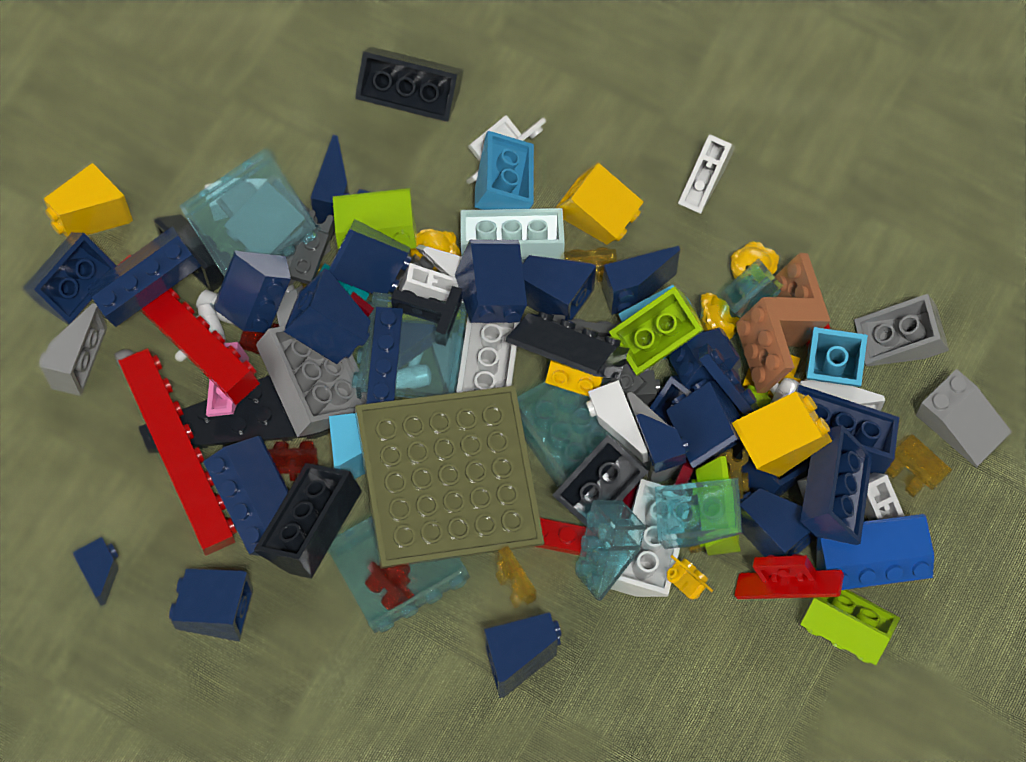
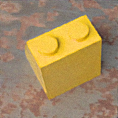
[555,162,644,245]
[43,163,133,237]
[732,391,832,477]

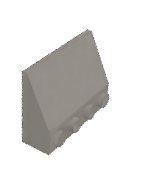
[256,326,368,437]

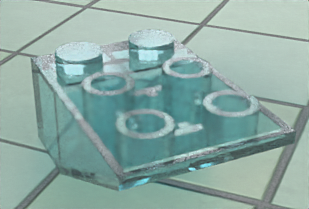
[575,500,646,601]

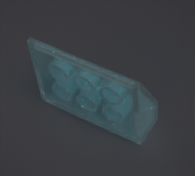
[517,382,631,488]

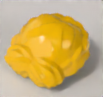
[410,229,461,271]
[731,241,779,287]
[700,293,740,340]

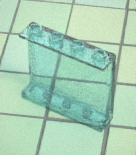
[179,148,322,277]
[352,292,467,399]
[328,516,471,633]

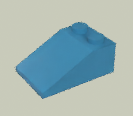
[475,131,534,210]

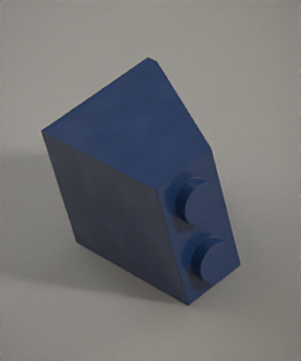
[329,219,412,298]
[455,239,527,323]
[522,255,596,320]
[284,268,371,364]
[666,379,741,468]
[736,488,817,557]
[169,569,254,642]
[484,612,561,698]

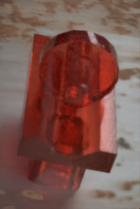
[268,441,319,481]
[364,562,416,611]

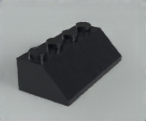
[355,47,464,122]
[506,311,629,379]
[254,463,362,579]

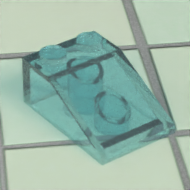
[720,258,783,318]
[655,478,743,549]

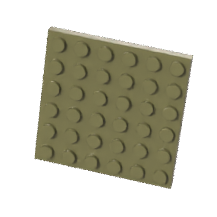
[355,386,544,569]

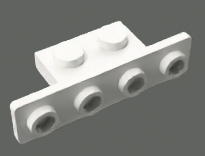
[465,115,546,185]

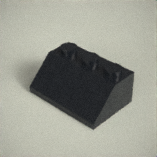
[153,214,232,292]
[552,434,649,532]

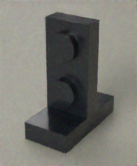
[391,286,462,346]

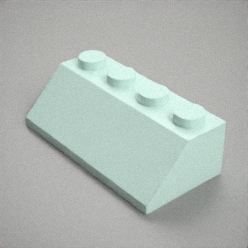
[461,208,565,263]

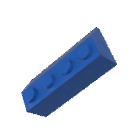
[816,514,934,590]

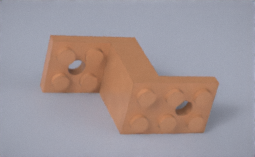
[736,253,831,393]

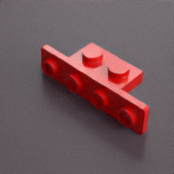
[735,554,844,599]

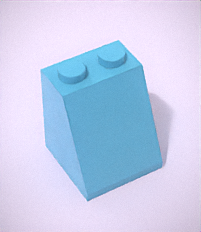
[805,327,868,387]
[329,413,365,479]

